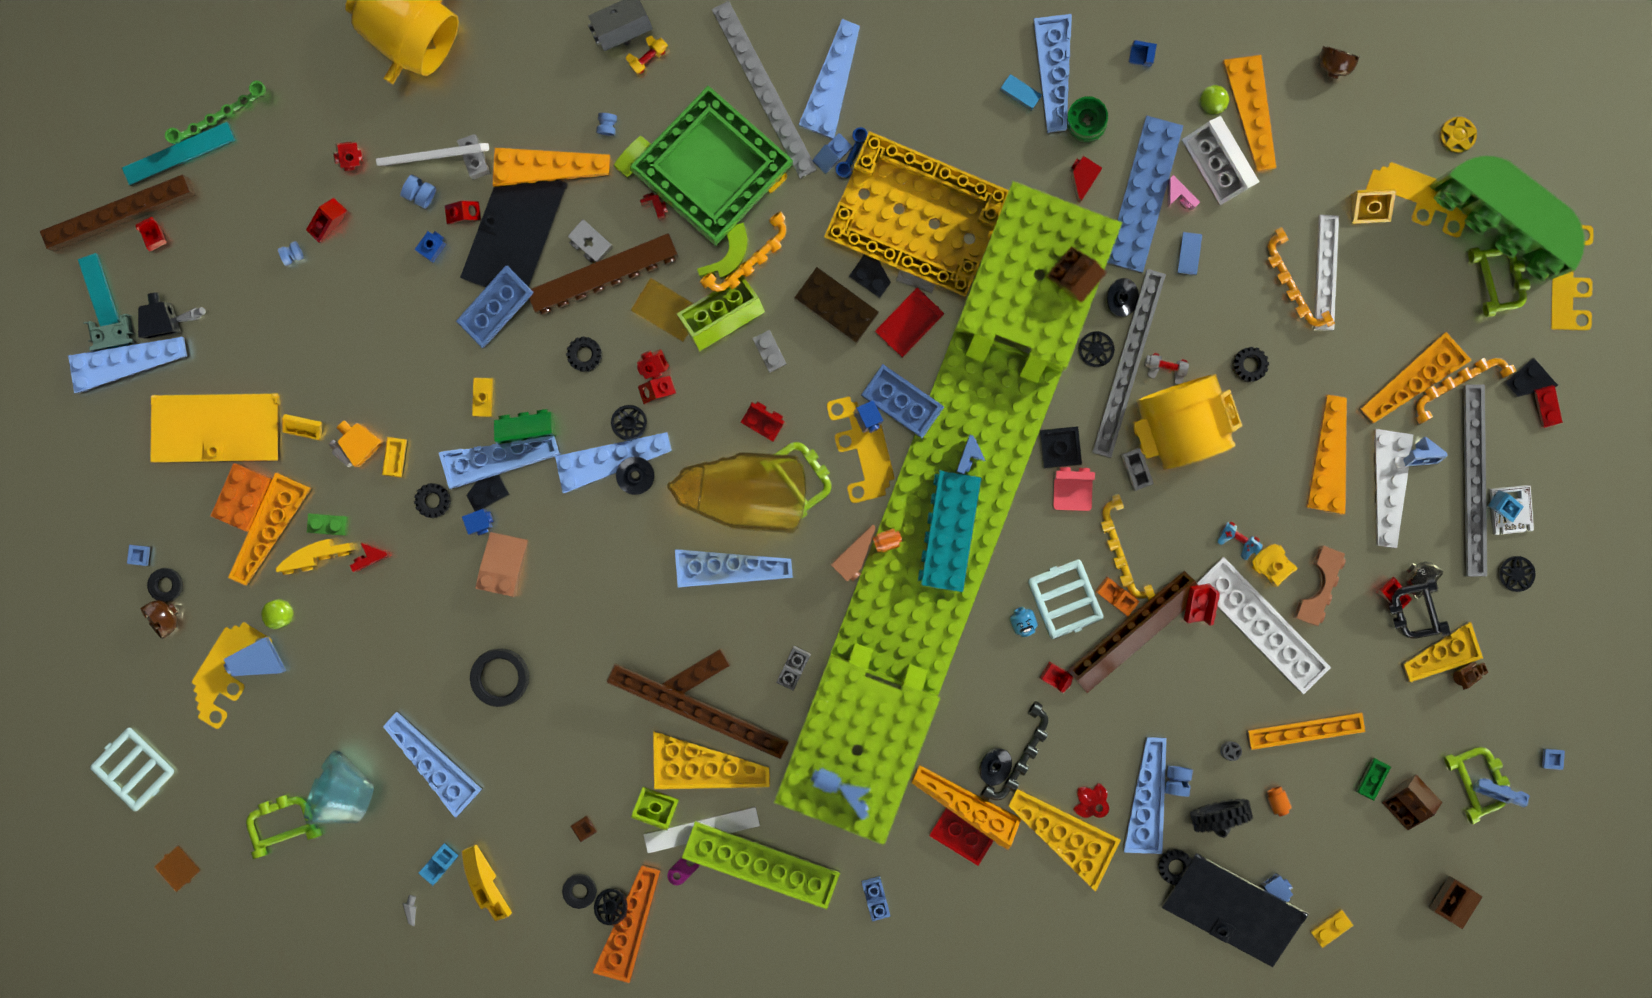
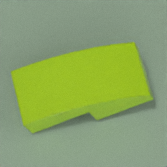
[614,135,651,177]

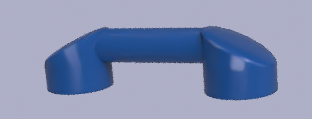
[836,127,868,178]

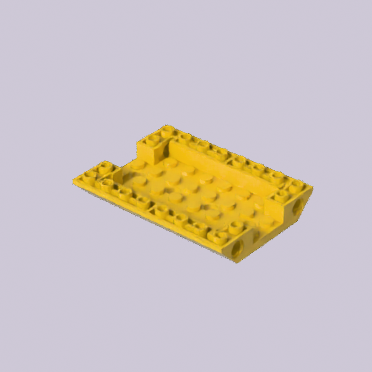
[824,131,1009,297]

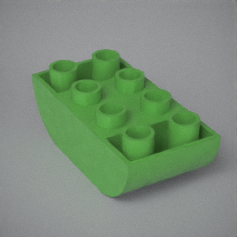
[1430,156,1585,281]

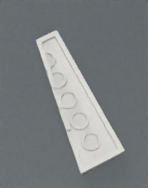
[1374,429,1414,548]

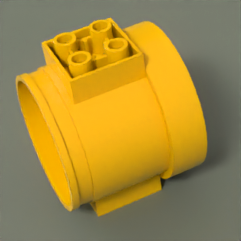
[1134,374,1242,470]

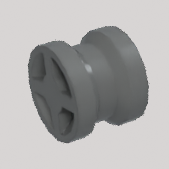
[1220,741,1242,761]

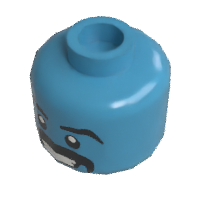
[1010,607,1038,637]

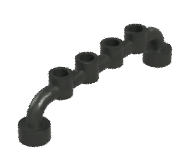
[980,701,1049,801]

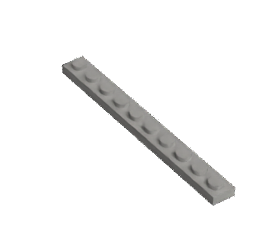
[712,1,817,179]
[1092,269,1166,458]
[1464,385,1487,577]

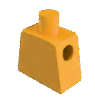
[337,420,385,468]

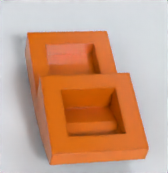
[1095,577,1140,616]

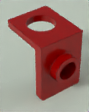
[445,201,481,224]
[638,376,676,404]

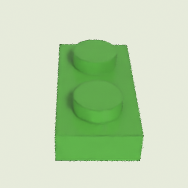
[307,514,348,536]

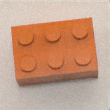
[211,463,273,531]

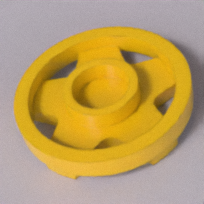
[1440,117,1477,153]

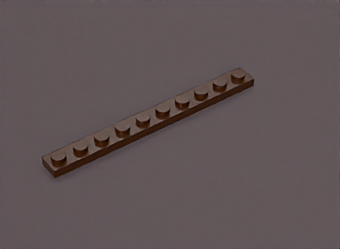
[606,664,789,759]

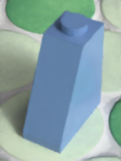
[224,637,286,676]

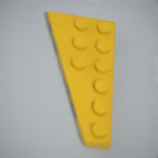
[653,731,770,789]
[1008,789,1121,892]

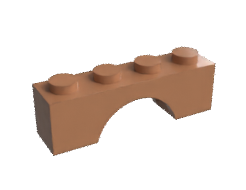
[1293,546,1346,626]

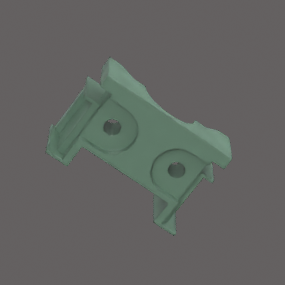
[83,314,136,351]

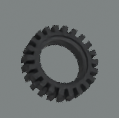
[1190,799,1253,833]

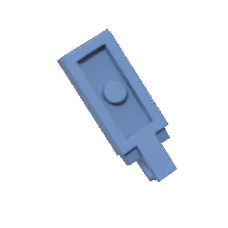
[1473,778,1530,808]

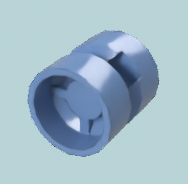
[400,174,436,209]
[1165,766,1193,797]

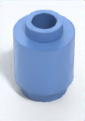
[811,768,841,793]

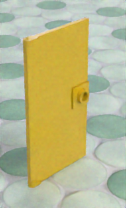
[151,393,279,463]

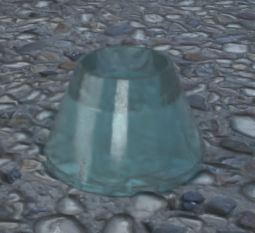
[304,750,374,825]

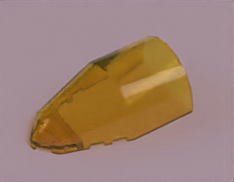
[667,452,806,534]

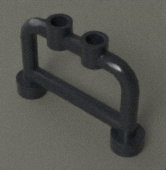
[1389,577,1451,639]

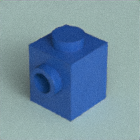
[414,231,446,263]
[853,400,883,433]
[462,509,494,536]

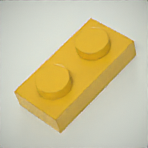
[1310,909,1354,948]

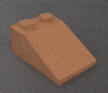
[831,525,876,582]
[475,532,528,597]

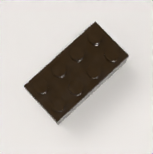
[794,267,879,344]

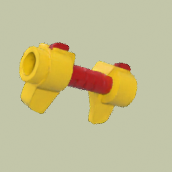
[626,36,668,75]

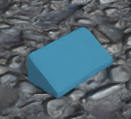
[1000,74,1042,111]

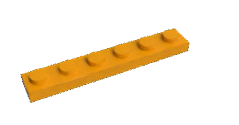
[1247,712,1365,750]

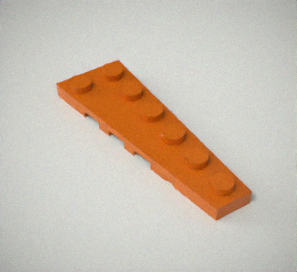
[593,865,660,983]

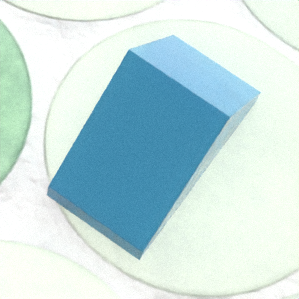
[1488,490,1524,522]

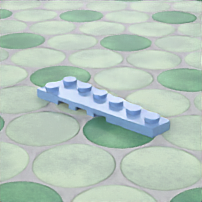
[1033,14,1072,133]
[799,19,860,139]
[68,337,187,393]
[555,432,672,493]
[439,435,560,489]
[675,549,793,587]
[383,712,482,818]
[1123,737,1166,854]

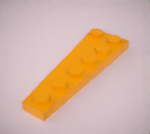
[1223,55,1276,171]
[492,148,610,186]
[1360,332,1471,423]
[1306,394,1347,514]
[228,472,311,585]
[911,765,1021,850]

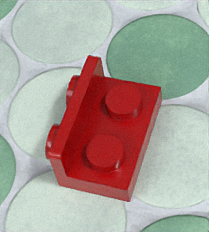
[740,401,785,442]
[1184,583,1220,626]

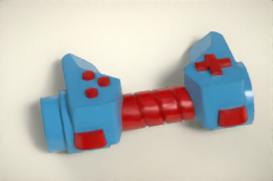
[1218,522,1263,560]

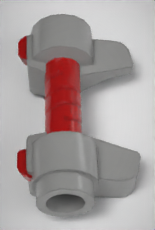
[1145,353,1189,384]

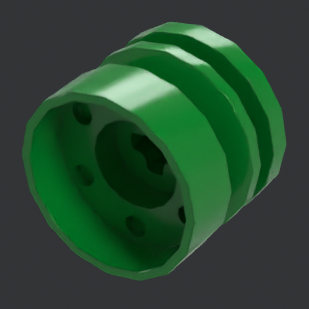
[1067,96,1108,143]

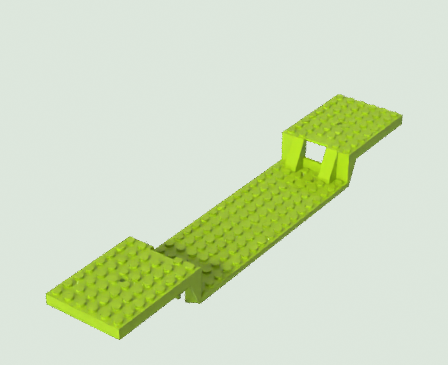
[774,181,1122,845]

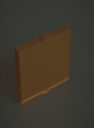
[154,845,201,892]

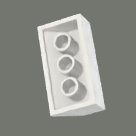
[1182,116,1259,205]

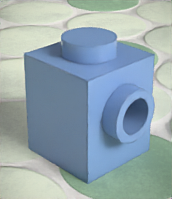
[1261,873,1293,902]

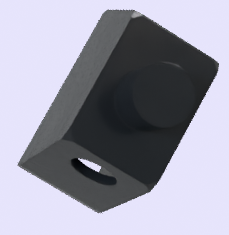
[138,292,181,339]

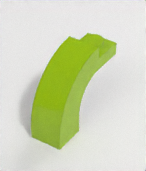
[697,223,748,280]

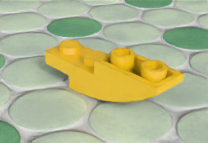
[275,539,354,575]
[462,845,512,921]

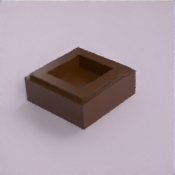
[570,816,597,842]

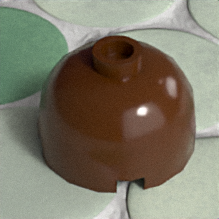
[1319,46,1360,79]
[140,600,178,639]

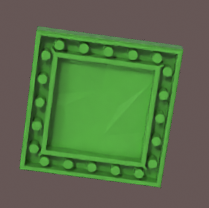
[630,86,793,246]

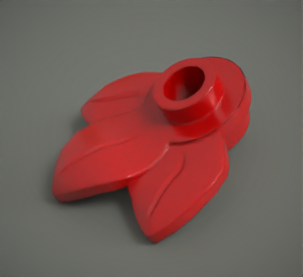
[1073,783,1110,818]

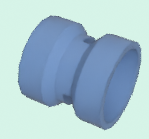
[596,113,617,136]
[278,241,304,266]

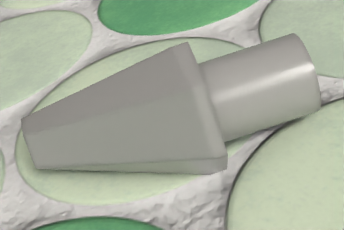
[176,307,206,322]
[329,440,353,467]
[403,895,416,926]

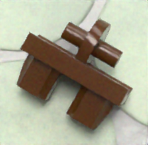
[1453,661,1488,690]

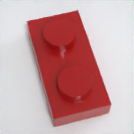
[1534,385,1563,428]

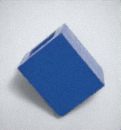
[1129,40,1157,67]

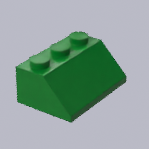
[494,409,556,444]

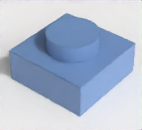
[127,545,150,566]
[1542,749,1565,770]

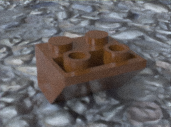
[1047,246,1107,303]
[1382,774,1442,831]
[1429,876,1482,929]

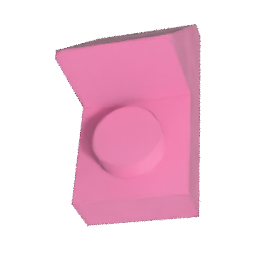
[1168,175,1200,210]

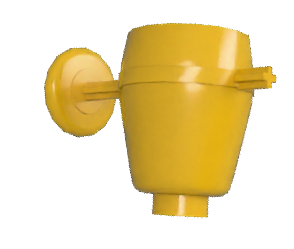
[345,0,459,84]

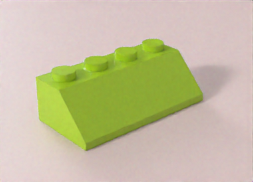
[677,275,765,351]

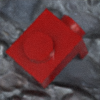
[640,193,668,220]
[135,217,167,252]
[1039,661,1073,693]

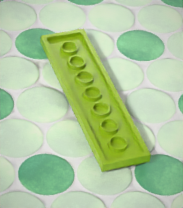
[682,821,840,909]

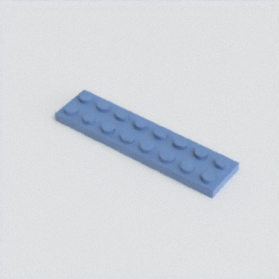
[1107,116,1183,273]

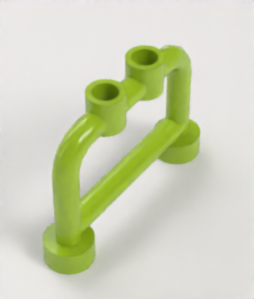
[1468,247,1530,317]
[760,442,831,519]
[1444,747,1510,825]
[246,795,322,860]

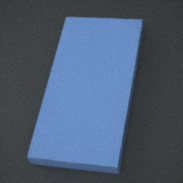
[456,266,534,348]
[861,364,944,439]

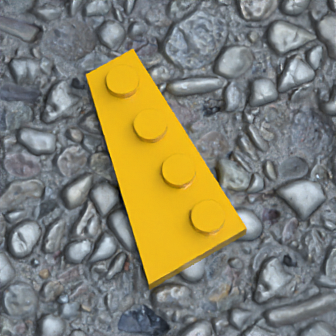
[1403,622,1483,682]

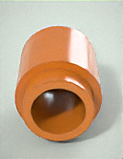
[873,528,903,552]
[1267,786,1292,817]

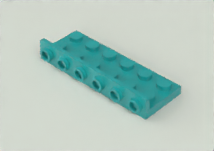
[918,470,981,592]

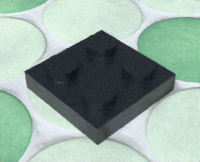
[1039,426,1082,469]

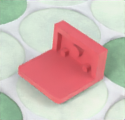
[1053,467,1095,511]

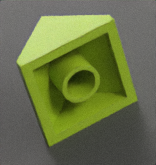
[631,787,679,830]

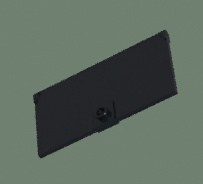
[460,179,568,288]
[1162,853,1308,967]

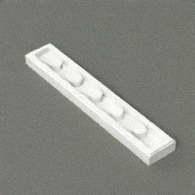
[376,143,489,166]
[1314,215,1339,331]
[643,807,760,853]

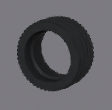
[470,648,529,707]

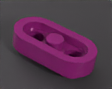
[667,857,700,885]

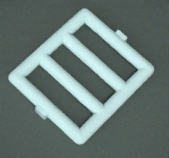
[1028,559,1103,639]
[90,728,174,811]

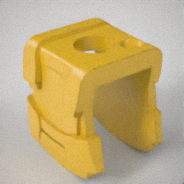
[1252,544,1298,587]

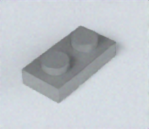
[896,270,935,293]
[752,330,787,373]

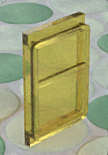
[631,278,694,342]

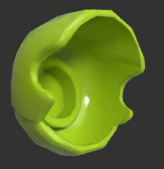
[1200,85,1229,115]
[261,599,293,629]

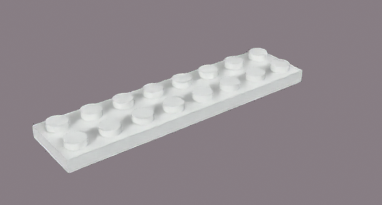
[1196,557,1331,694]

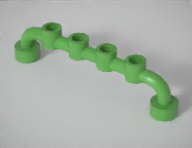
[165,81,266,144]

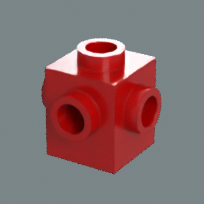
[333,141,362,171]
[637,349,669,380]

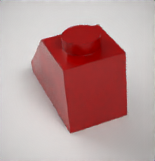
[1071,156,1102,203]
[306,198,347,243]

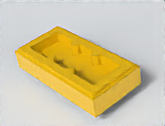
[472,378,493,417]
[282,414,322,440]
[382,437,407,478]

